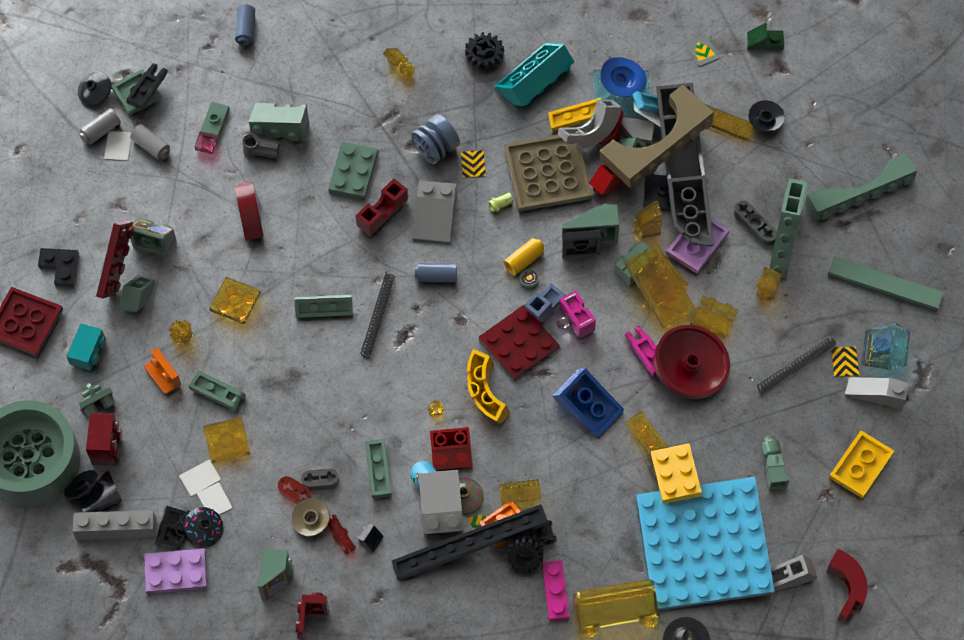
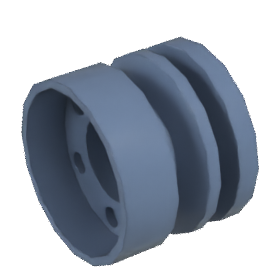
[411,114,460,164]

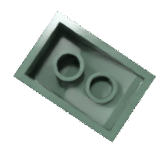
[561,204,619,245]

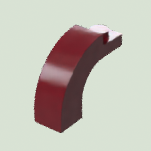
[234,181,264,241]
[826,549,868,624]

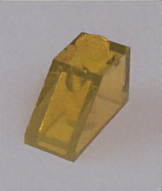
[632,200,662,239]

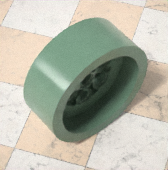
[0,400,80,507]

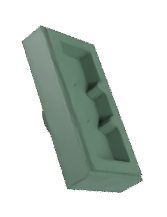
[200,102,229,140]

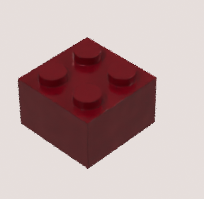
[86,413,122,466]

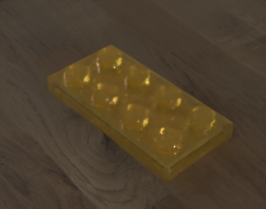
[624,244,696,328]

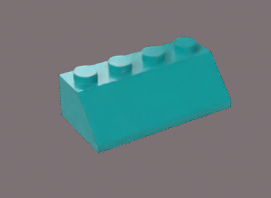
[494,43,575,106]

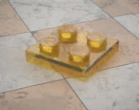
[209,277,261,324]
[203,417,250,464]

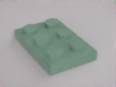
[328,142,378,200]

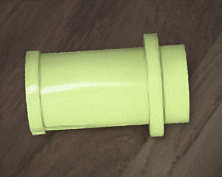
[488,192,513,212]

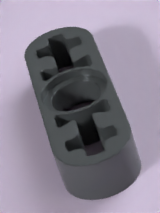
[734,201,777,245]

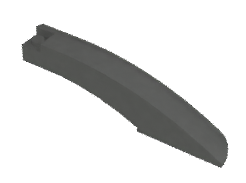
[656,83,714,246]

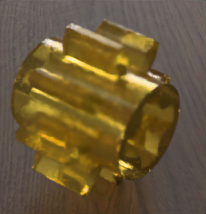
[169,319,193,344]

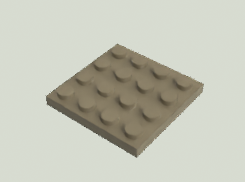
[504,135,592,212]

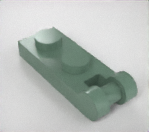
[189,370,246,412]

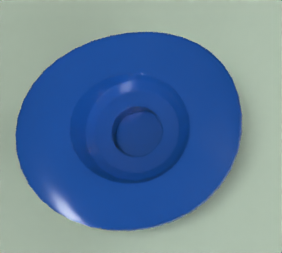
[600,57,647,97]

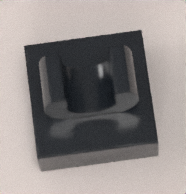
[356,523,384,552]

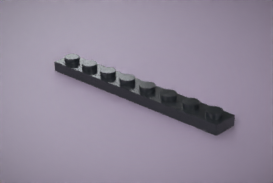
[391,504,549,581]

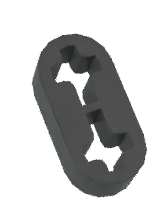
[301,469,339,490]

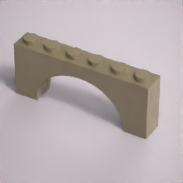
[599,85,714,188]

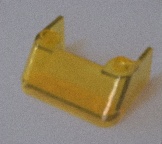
[572,579,659,640]

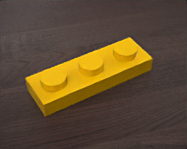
[548,98,602,131]

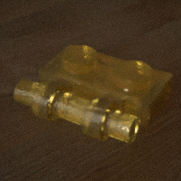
[690,296,738,339]

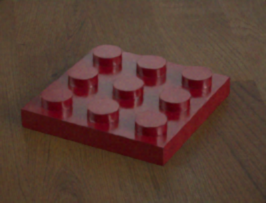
[0,287,63,357]
[479,305,560,381]

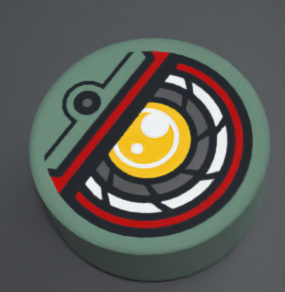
[520,269,539,289]

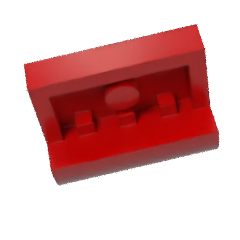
[430,427,473,470]

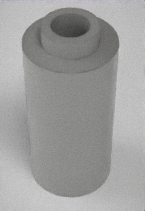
[79,108,121,144]
[130,124,170,160]

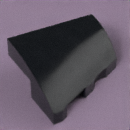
[78,470,122,513]
[155,506,191,549]

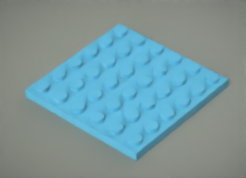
[636,477,775,611]

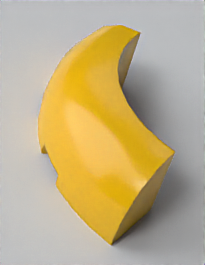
[467,349,510,424]

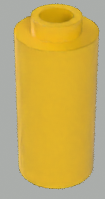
[503,238,544,276]

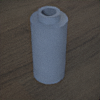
[235,4,255,46]
[415,263,457,282]

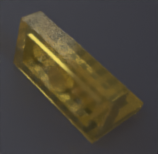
[499,479,541,504]

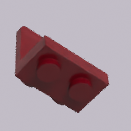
[296,592,329,640]

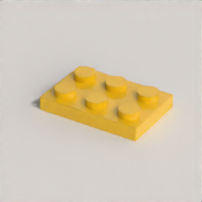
[829,431,894,499]
[651,443,702,504]

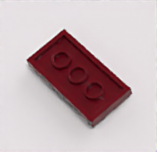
[96,220,134,299]

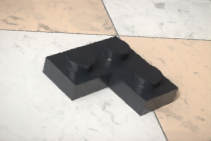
[38,248,79,287]

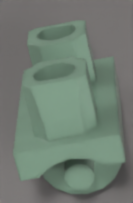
[78,383,114,418]

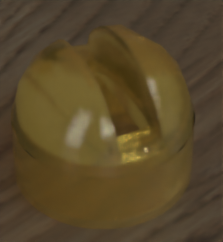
[428,400,443,418]

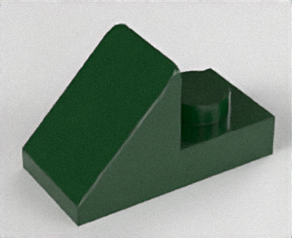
[747,23,784,50]

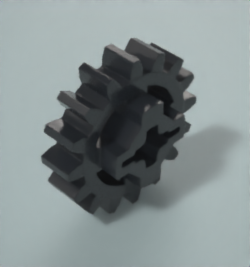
[465,32,504,70]

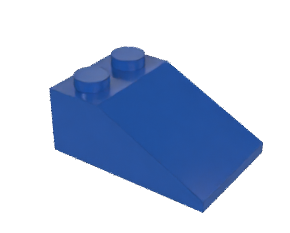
[552,368,624,437]

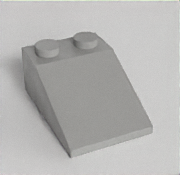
[413,180,457,244]
[418,470,464,534]

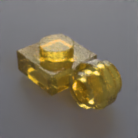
[383,48,415,77]

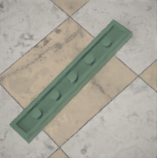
[828,256,944,311]

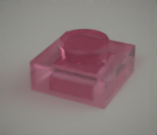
[194,131,218,154]

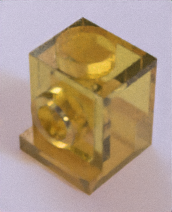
[756,267,782,301]

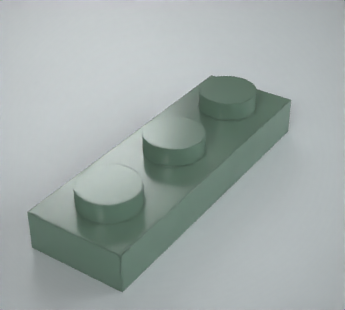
[294,295,353,318]
[365,439,392,499]

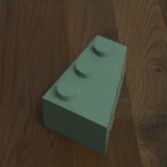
[249,103,309,142]

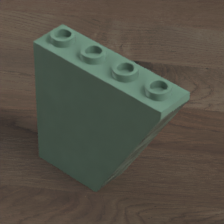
[768,178,807,280]

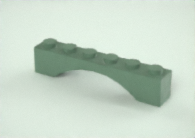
[805,153,917,221]

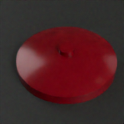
[653,325,730,399]

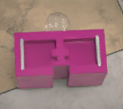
[557,290,596,339]

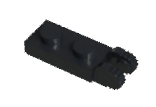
[126,63,168,111]

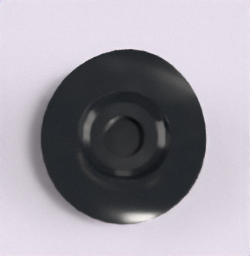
[663,617,710,640]

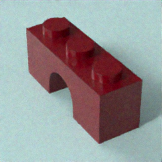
[355,178,408,237]

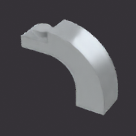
[558,100,622,149]

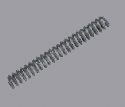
[360,271,395,358]
[757,336,836,394]

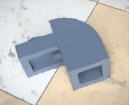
[524,283,566,322]

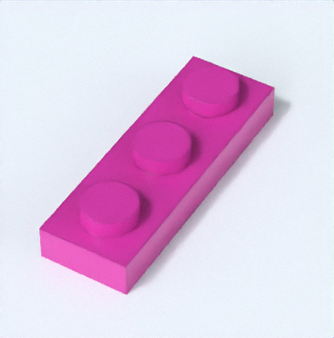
[542,560,569,622]

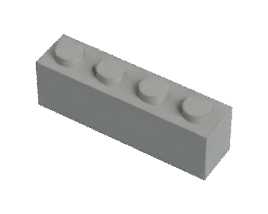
[73,510,156,540]

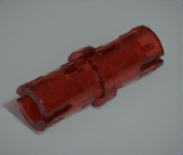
[328,515,356,554]

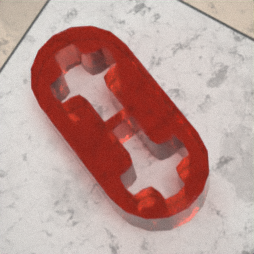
[278,476,312,505]

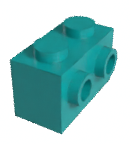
[66,323,106,371]

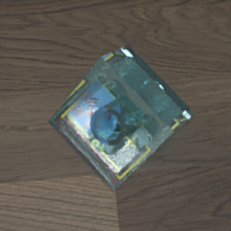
[861,322,910,370]

